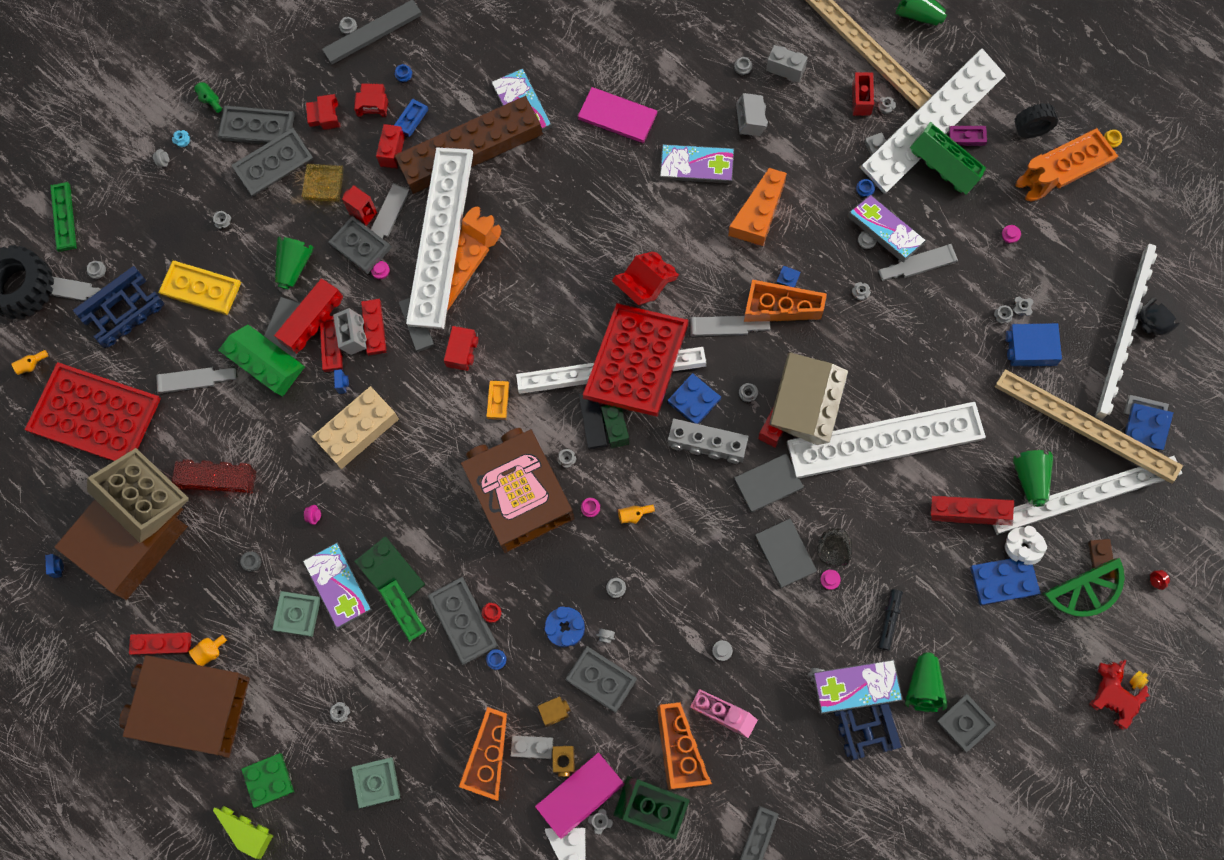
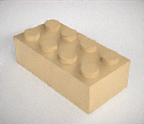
[312,386,399,469]

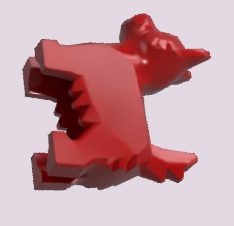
[1089,659,1149,730]

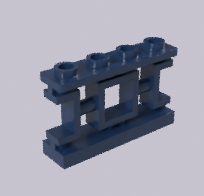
[73,266,165,348]
[833,703,901,761]

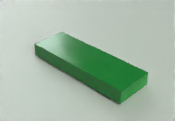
[379,580,427,641]

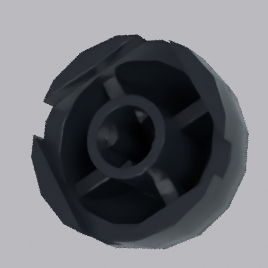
[1140,298,1179,336]

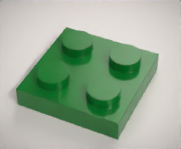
[241,753,294,808]

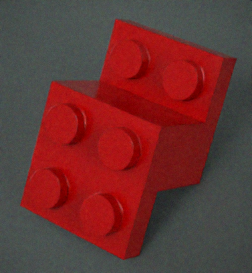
[612,251,679,305]

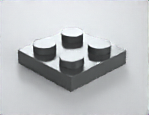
[936,694,996,753]

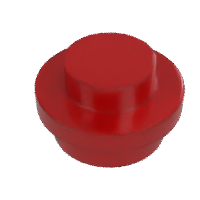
[1150,570,1170,590]
[481,603,501,623]

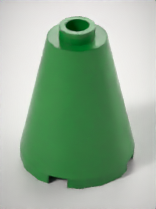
[895,0,947,26]
[275,237,314,290]
[1012,450,1053,507]
[905,653,947,712]

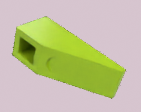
[213,806,273,859]

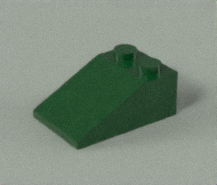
[354,536,425,599]
[613,775,690,840]

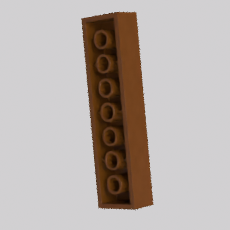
[395,95,543,194]

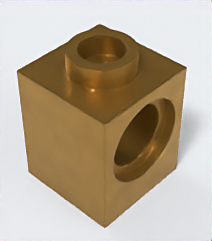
[537,696,570,727]
[553,746,575,777]

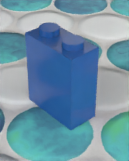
[1006,323,1062,366]

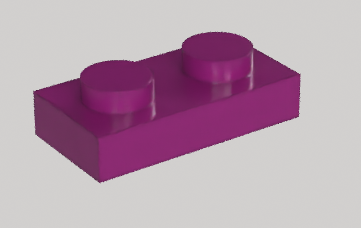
[948,126,987,146]

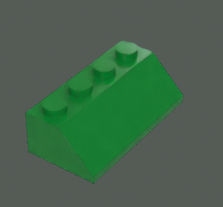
[910,122,986,195]
[218,325,305,397]

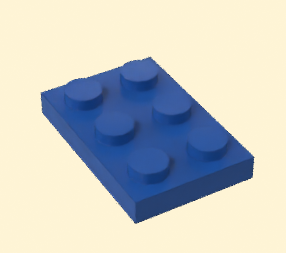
[970,559,1041,606]

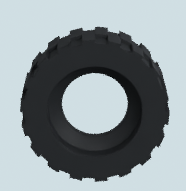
[1014,103,1058,138]

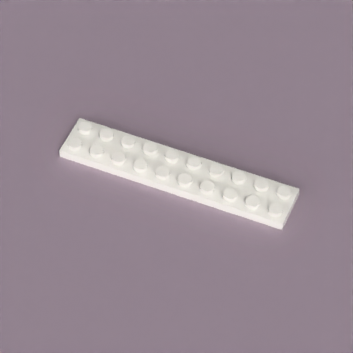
[860,49,1005,194]
[406,148,473,329]
[787,402,986,478]

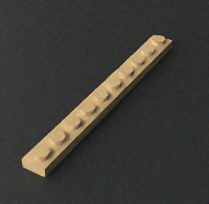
[805,0,932,110]
[995,369,1183,484]

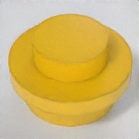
[1104,130,1122,148]
[1129,671,1149,690]

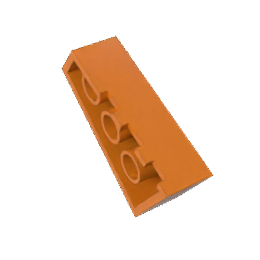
[728,168,787,246]
[744,279,827,322]
[657,702,712,790]
[459,707,507,801]

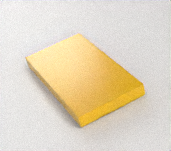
[158,261,241,315]

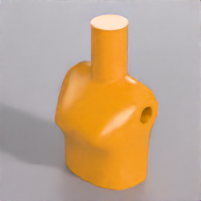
[11,350,48,375]
[618,504,655,524]
[188,635,227,666]

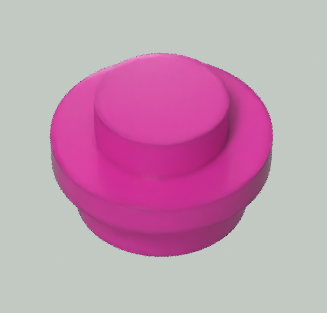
[1002,225,1021,243]
[371,261,390,279]
[581,498,600,517]
[304,505,321,524]
[820,570,841,590]

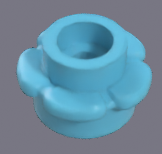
[172,130,190,147]

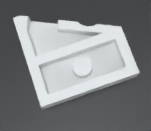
[545,828,586,860]

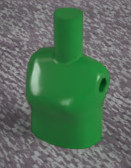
[194,82,222,113]

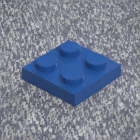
[668,373,721,424]
[1125,403,1174,450]

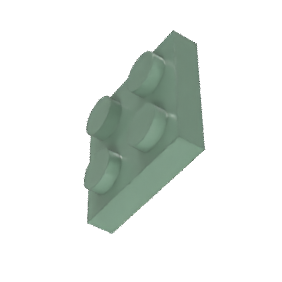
[272,591,321,637]
[352,757,401,808]

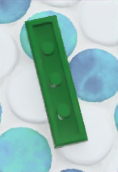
[50,182,77,252]

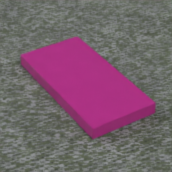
[578,87,657,143]
[535,752,625,839]

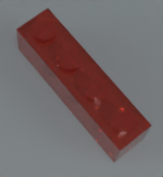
[172,459,256,494]

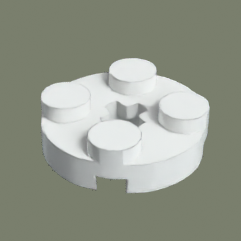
[1005,526,1047,565]

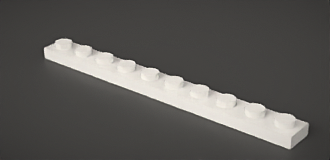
[1095,244,1157,420]
[516,347,706,394]
[993,456,1182,535]

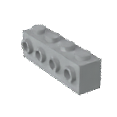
[668,418,749,464]

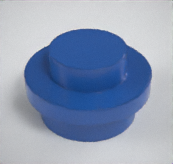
[395,64,412,82]
[856,179,875,197]
[486,649,506,670]

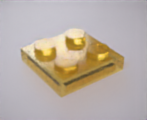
[302,164,344,202]

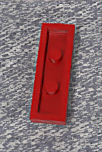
[361,299,387,356]
[320,316,343,372]
[129,633,191,655]

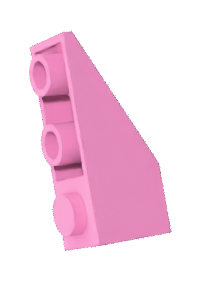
[690,689,758,738]

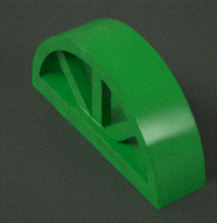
[1042,558,1125,617]

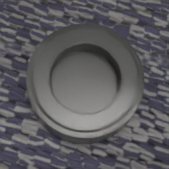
[240,551,261,572]

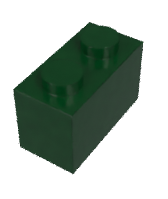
[601,405,630,449]

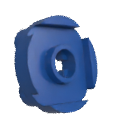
[545,607,585,647]

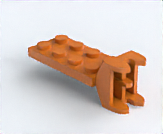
[1016,128,1118,201]
[447,207,501,310]

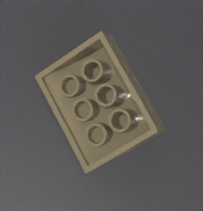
[769,353,848,445]
[87,448,189,543]

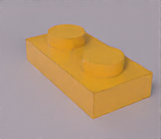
[487,381,509,420]

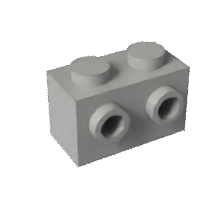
[766,45,808,82]
[736,93,768,136]
[333,308,367,355]

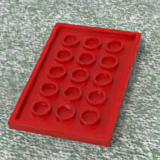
[583,303,688,417]
[25,362,161,461]

